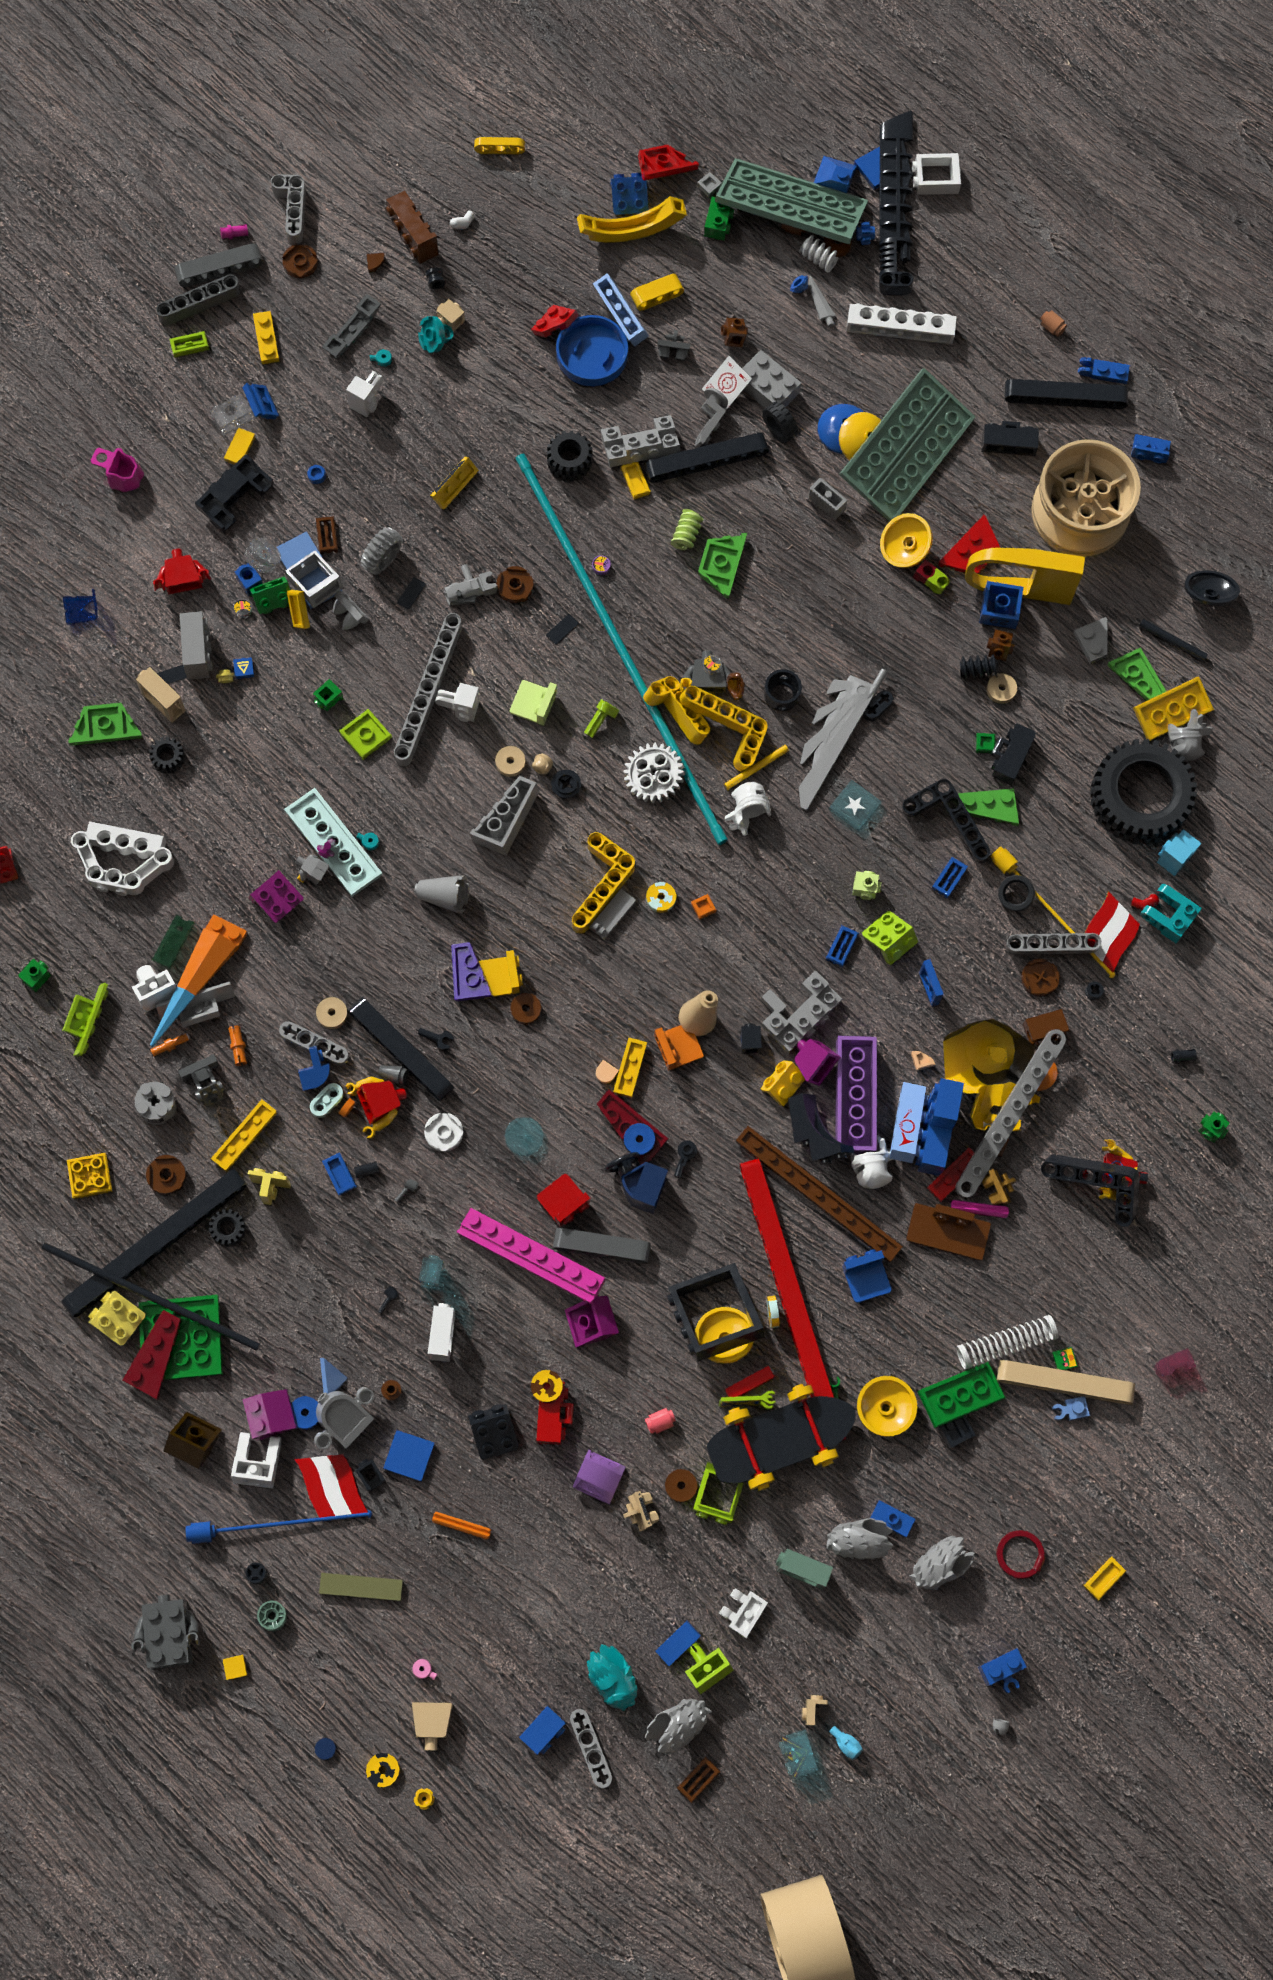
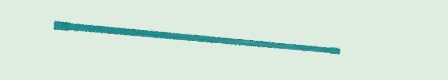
[515,453,728,845]

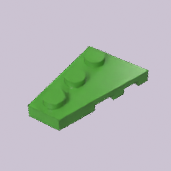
[1107,647,1166,701]
[958,789,1019,826]

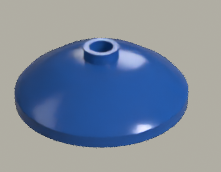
[817,404,870,454]

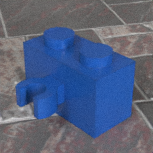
[978,1648,1026,1693]

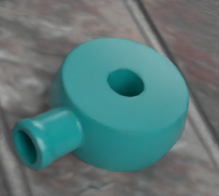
[370,349,392,367]
[356,833,380,850]

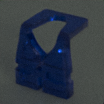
[63,589,98,625]

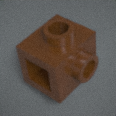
[721,317,748,347]
[986,629,1014,661]

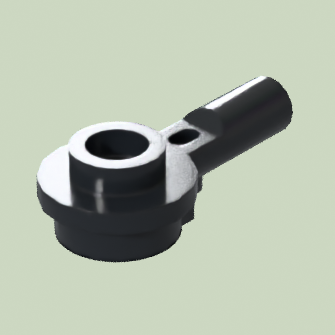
[674,1140,697,1179]

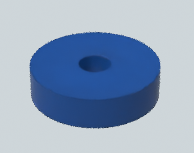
[624,1123,656,1155]
[291,1396,319,1429]

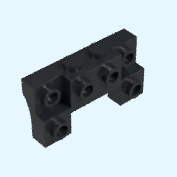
[195,454,274,533]

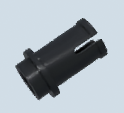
[1171,1049,1197,1064]
[354,1161,379,1179]

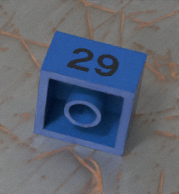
[979,581,1024,629]

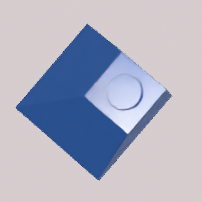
[814,156,857,193]

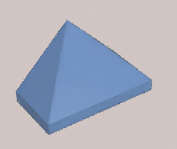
[320,1358,347,1394]

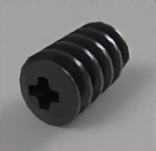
[960,655,998,680]

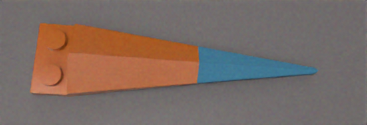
[150,914,248,1047]

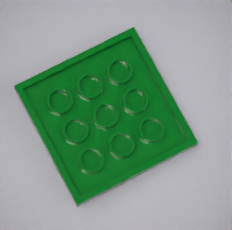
[138,1294,223,1381]

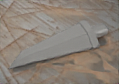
[808,276,836,328]

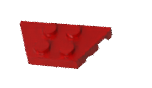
[638,145,699,181]
[938,515,1001,574]

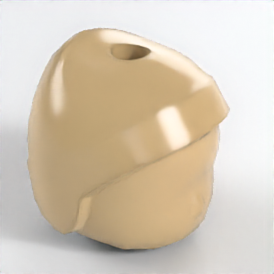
[532,753,553,774]

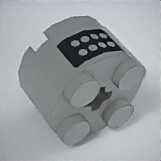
[135,1082,177,1125]

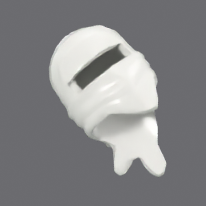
[725,782,771,836]
[850,1135,894,1189]

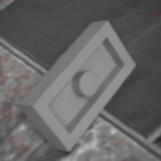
[333,591,369,630]

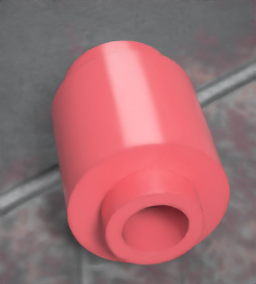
[645,1408,676,1434]

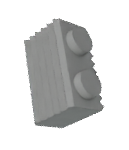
[808,478,848,520]

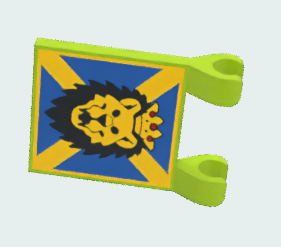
[719,1391,776,1409]

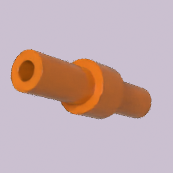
[150,1033,189,1056]

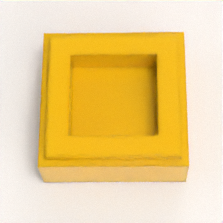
[223,1655,248,1680]

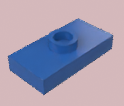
[870,1500,915,1538]

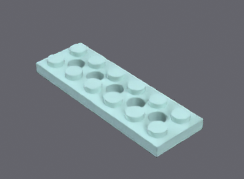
[284,788,382,897]

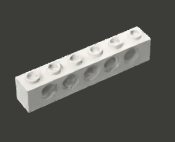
[846,303,956,344]

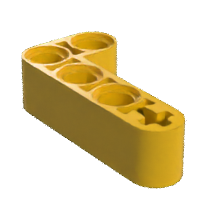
[643,676,710,745]

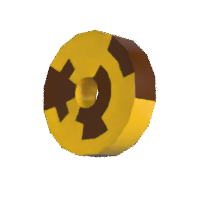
[531,1370,563,1403]

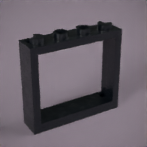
[667,1263,765,1362]

